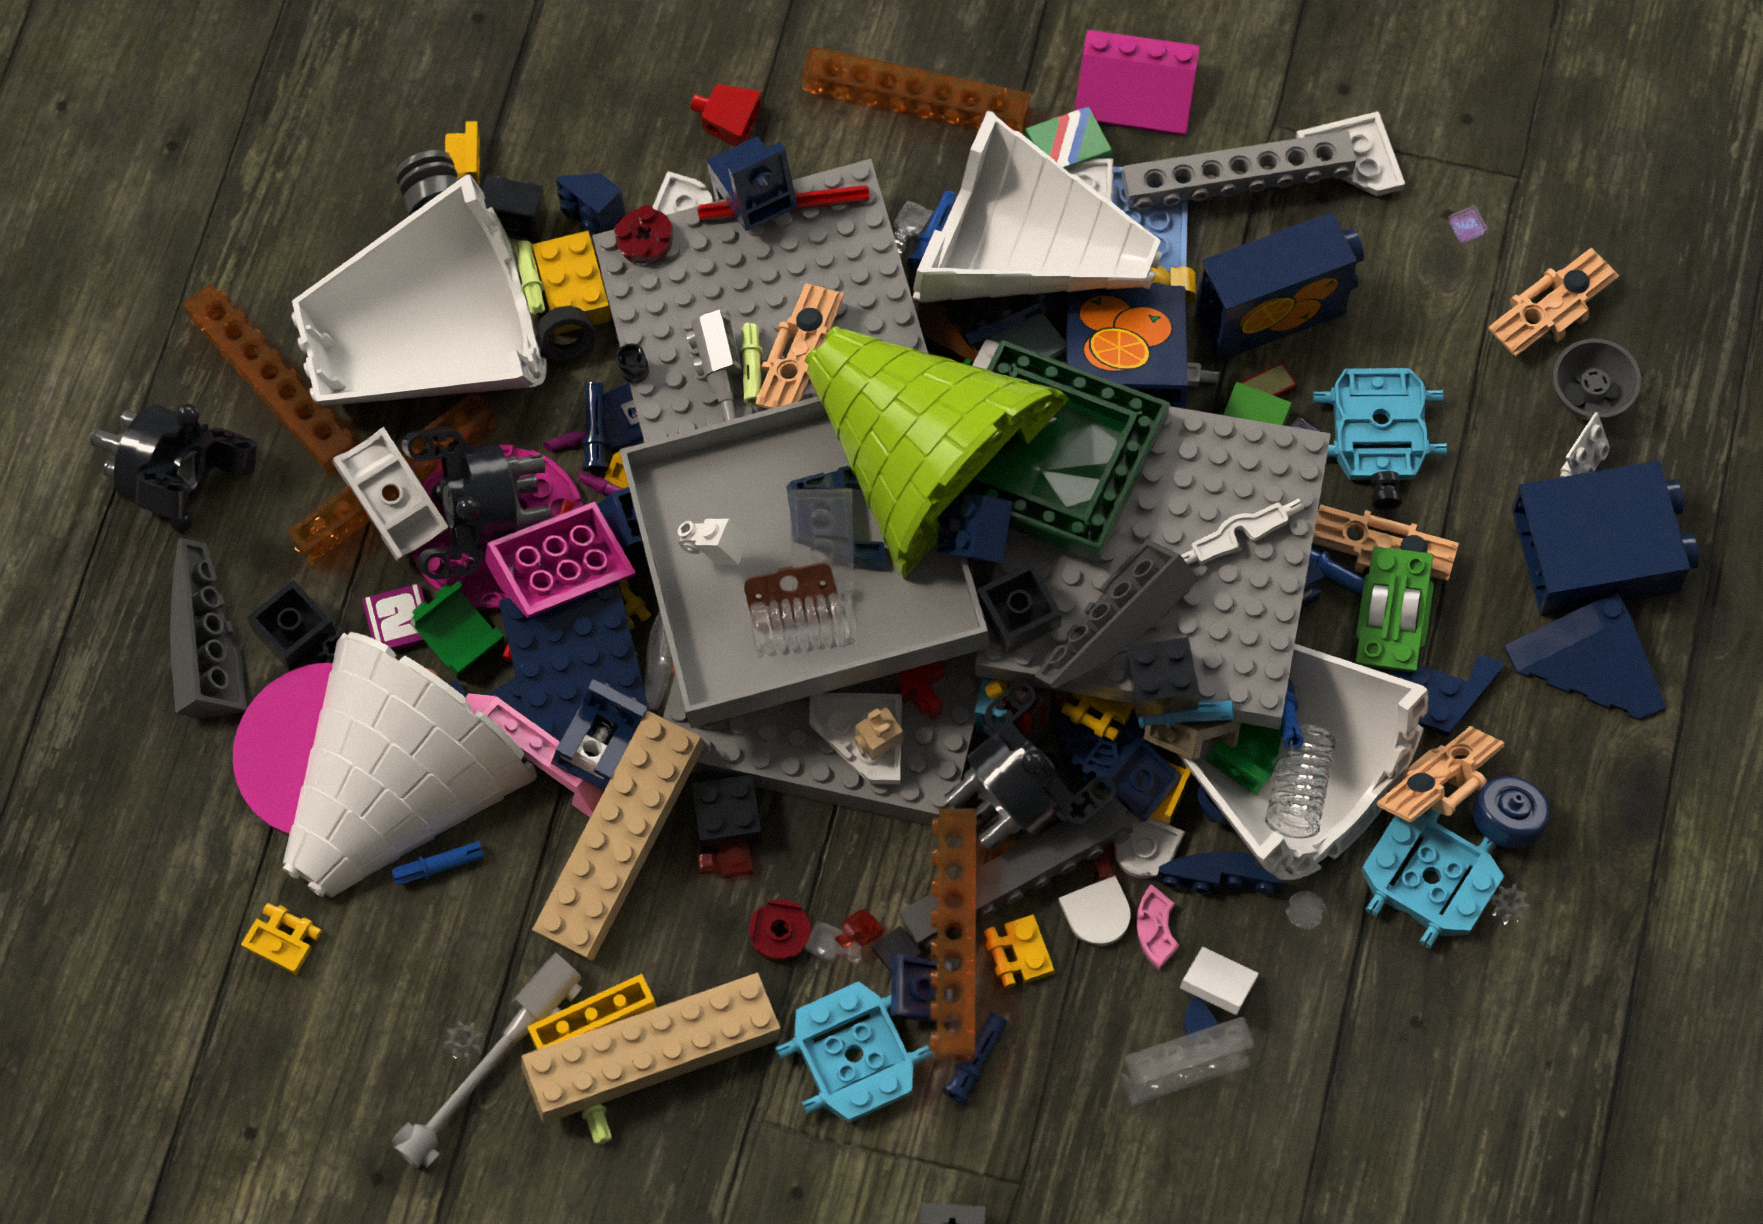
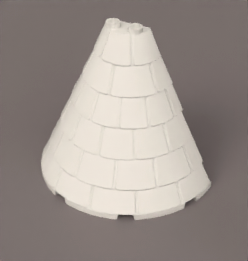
[913,111,1163,303]
[283,632,537,897]

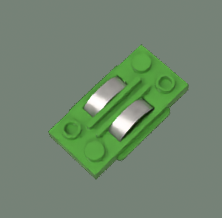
[1356,546,1434,673]

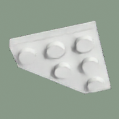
[1296,112,1405,196]
[809,693,902,784]

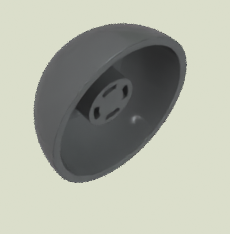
[1553,338,1641,422]

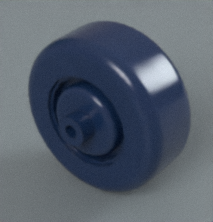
[1473,776,1550,849]

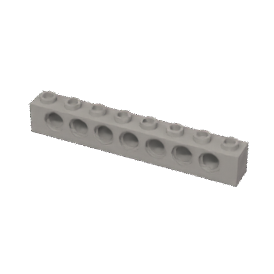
[1122,130,1356,210]

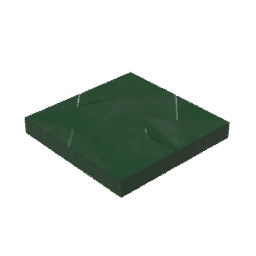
[961,339,1170,562]

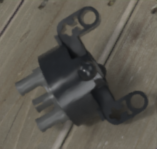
[90,403,257,532]
[402,427,552,580]
[944,682,1119,851]

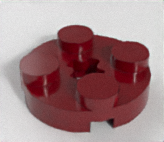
[614,205,674,263]
[749,899,811,962]

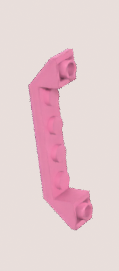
[465,693,604,818]

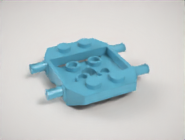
[1313,368,1447,480]
[1361,807,1504,948]
[775,981,933,1123]

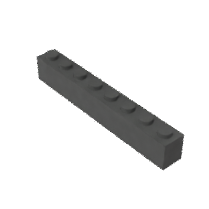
[899,795,1133,950]

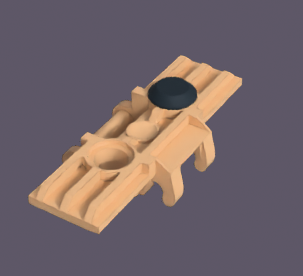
[1488,248,1619,357]
[755,283,844,409]
[1312,504,1459,581]
[1377,726,1504,823]

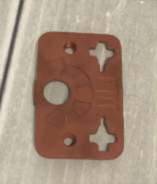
[744,563,841,631]

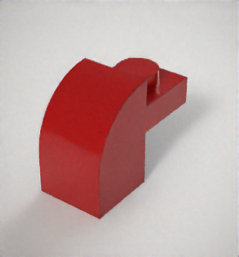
[898,661,944,720]

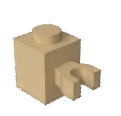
[854,707,903,760]

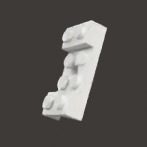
[332,427,448,562]

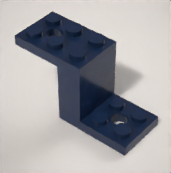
[706,136,798,231]

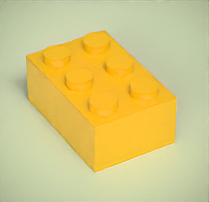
[532,231,611,335]

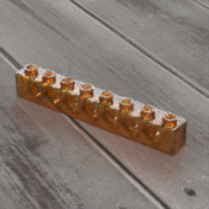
[802,46,1031,135]
[183,283,356,475]
[287,392,497,566]
[931,808,976,1060]

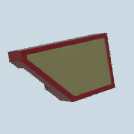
[1240,362,1298,398]

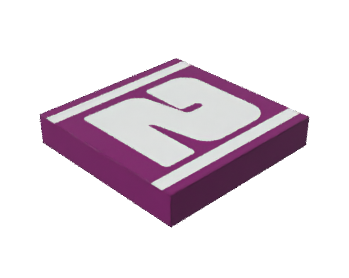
[362,583,426,651]

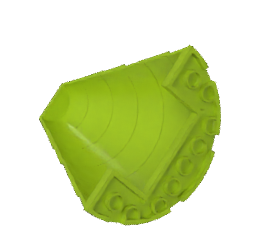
[804,326,1069,579]

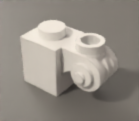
[678,519,750,565]

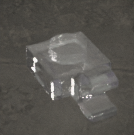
[894,200,933,254]
[805,921,863,964]

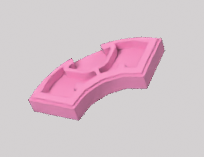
[1137,884,1179,970]

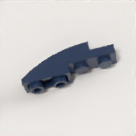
[1156,852,1283,895]

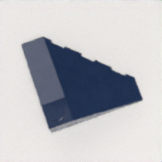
[1504,593,1666,720]

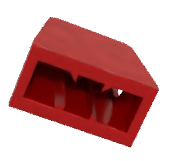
[690,84,762,147]

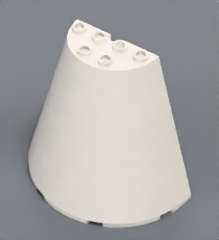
[292,174,547,406]
[1178,644,1428,880]

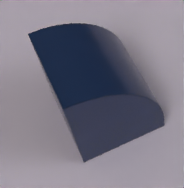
[1183,996,1220,1050]

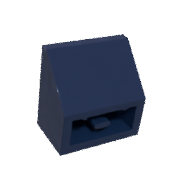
[556,173,625,235]
[597,487,646,560]
[936,493,1013,563]

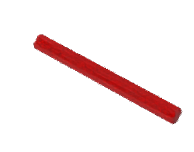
[697,185,870,220]

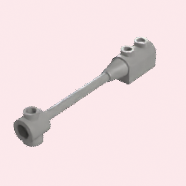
[687,310,743,421]
[391,953,582,1169]

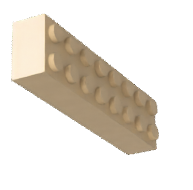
[532,710,706,962]
[521,972,780,1124]

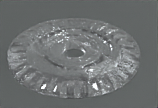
[644,611,673,710]

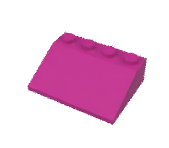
[1075,30,1200,136]
[485,502,636,618]

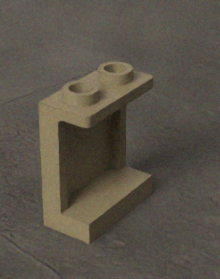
[1144,720,1241,760]

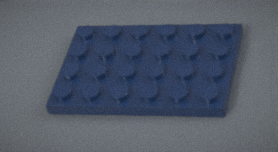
[499,582,649,776]

